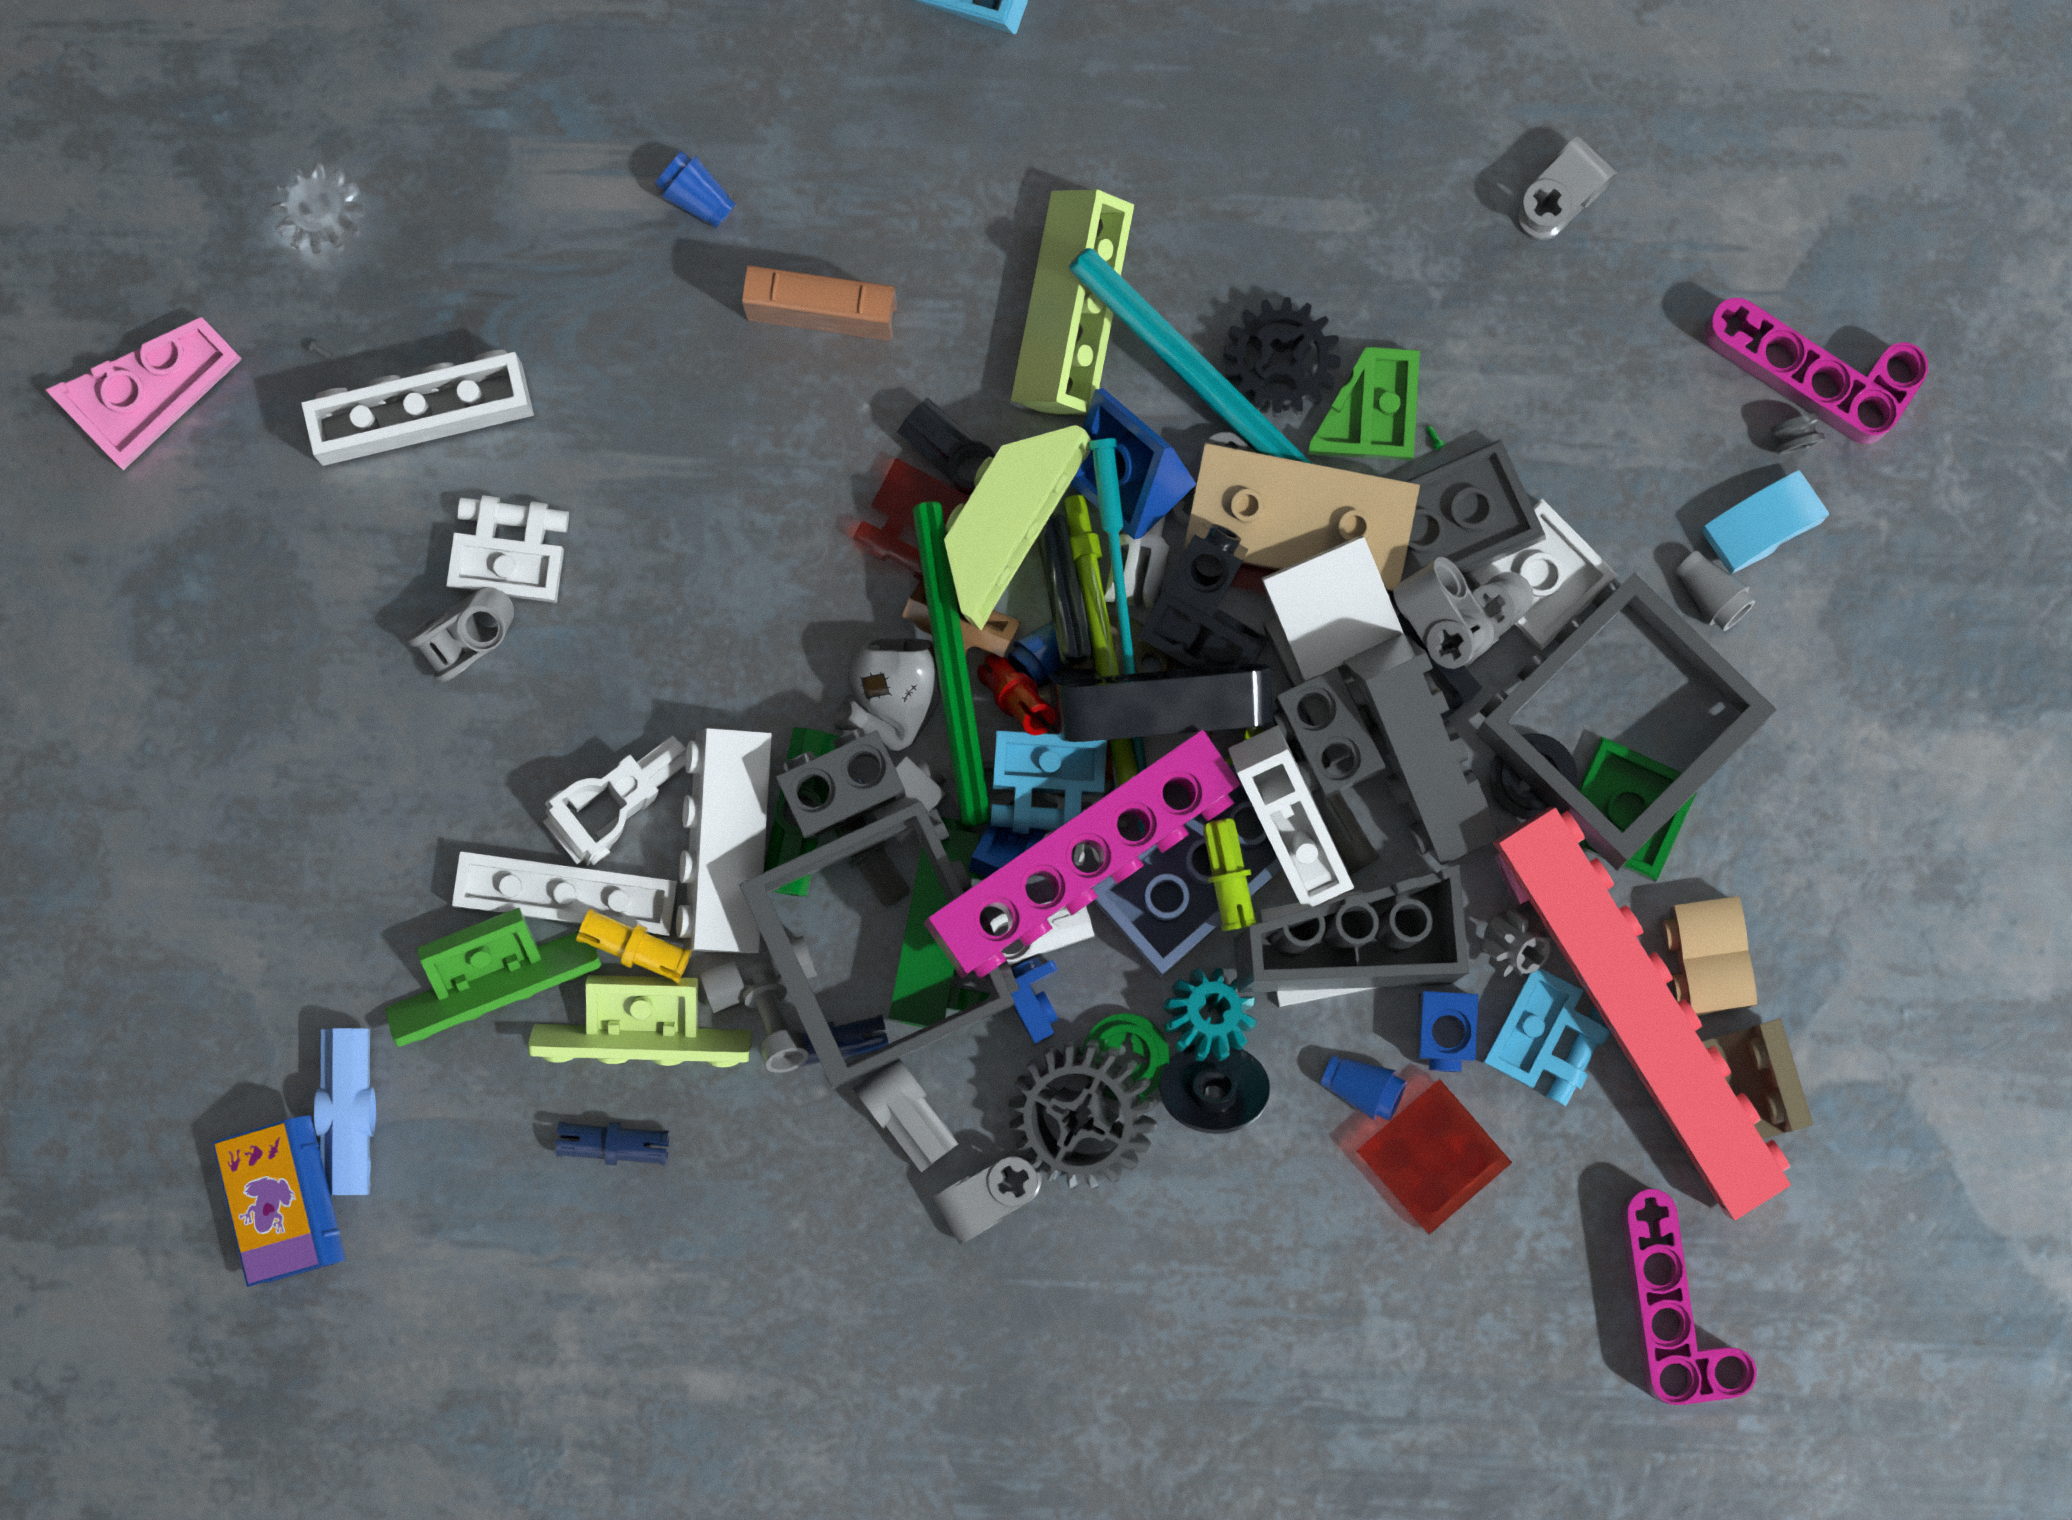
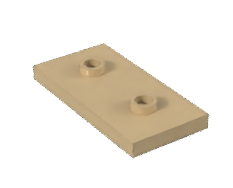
[1183,443,1420,593]

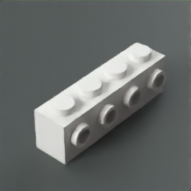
[301,350,534,466]
[676,728,771,954]

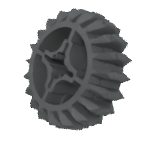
[1009,1040,1158,1189]

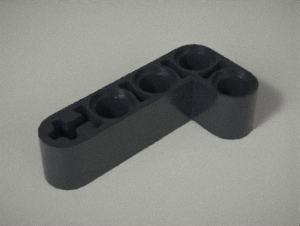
[1049,663,1273,742]

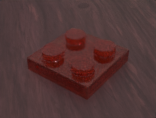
[1355,1079,1512,1235]

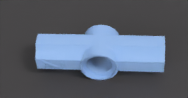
[314,1028,376,1195]

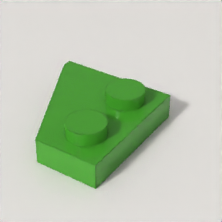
[1308,347,1420,461]

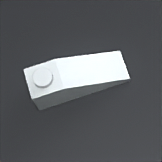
[1228,725,1354,910]

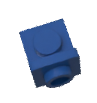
[968,821,1046,878]
[1011,956,1058,1046]

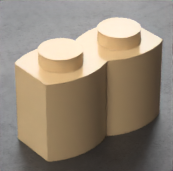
[1662,896,1758,1016]

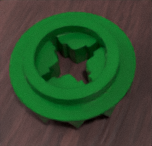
[1082,1013,1169,1101]

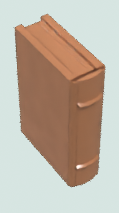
[742,265,897,341]

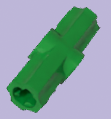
[764,727,840,898]

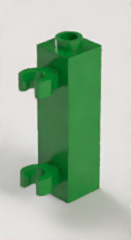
[888,817,990,1028]

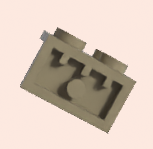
[1702,1018,1813,1139]

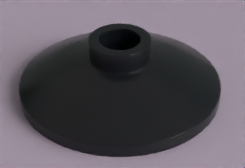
[1159,1045,1270,1134]

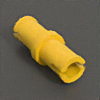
[576,908,692,983]

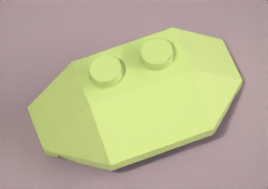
[944,425,1092,630]

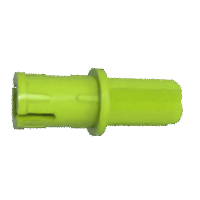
[1203,819,1257,932]

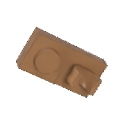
[902,579,1021,672]

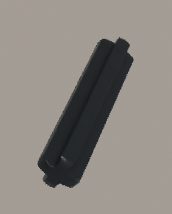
[1037,513,1091,666]

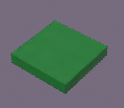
[1577,736,1697,882]

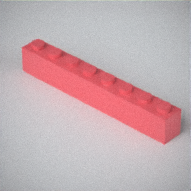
[1493,807,1791,1221]

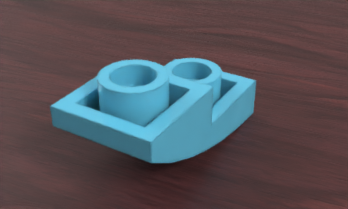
[1701,470,1829,574]

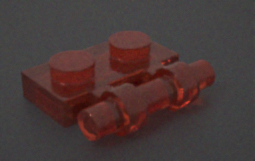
[853,458,970,582]

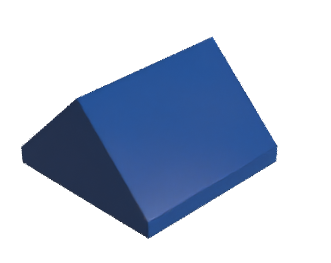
[1070,388,1196,540]

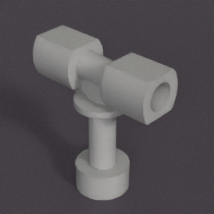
[700,936,817,1073]

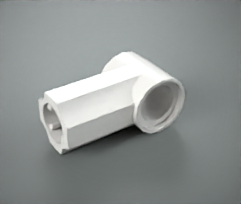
[990,900,1094,967]

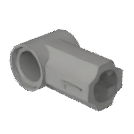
[853,1059,958,1172]

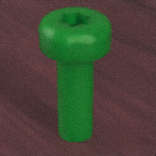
[1426,425,1446,450]

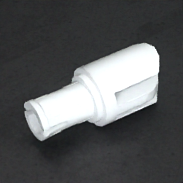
[1104,515,1170,608]

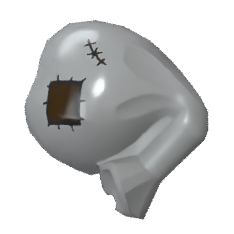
[834,639,942,751]

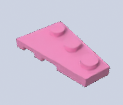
[46,317,242,471]

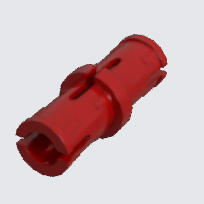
[977,654,1056,736]

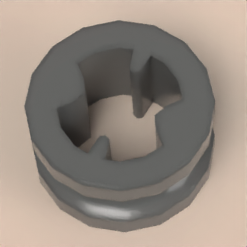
[1770,413,1825,455]

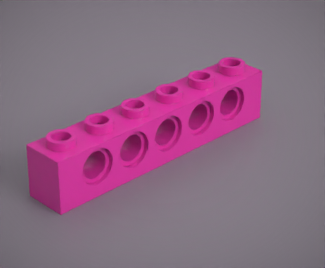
[924,730,1241,979]

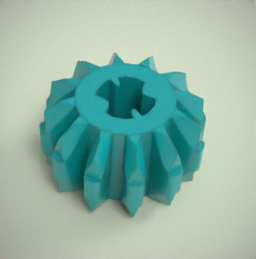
[1162,968,1257,1061]

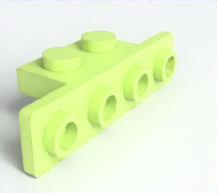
[528,975,752,1067]

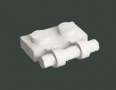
[446,495,569,603]

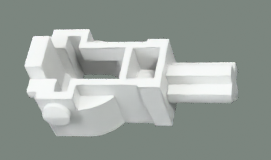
[543,735,686,866]

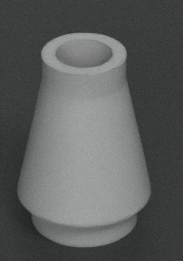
[1675,550,1755,631]

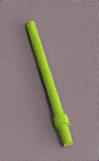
[1064,495,1138,787]

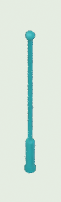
[1089,438,1147,836]

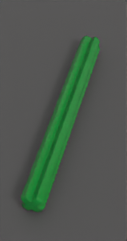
[912,501,991,827]

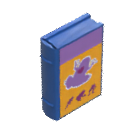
[212,1115,346,1287]

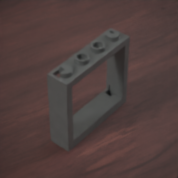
[1475,572,1777,871]
[739,801,1020,1089]

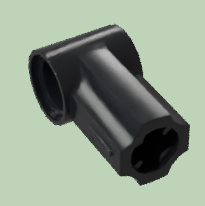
[897,397,995,497]

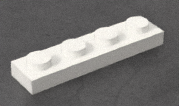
[452,851,679,937]

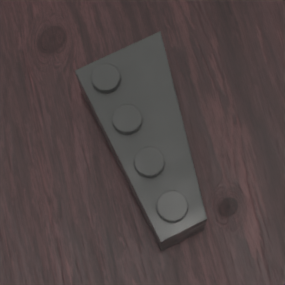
[1343,633,1501,866]
[1234,864,1469,993]

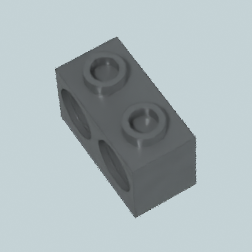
[1273,667,1386,800]
[776,728,906,843]

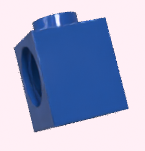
[1416,991,1478,1072]

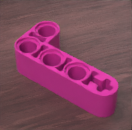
[1705,298,1928,444]
[1621,1189,1757,1405]

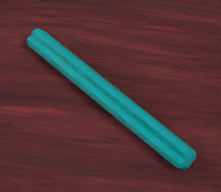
[1069,248,1313,464]

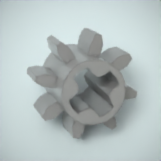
[1481,907,1552,978]

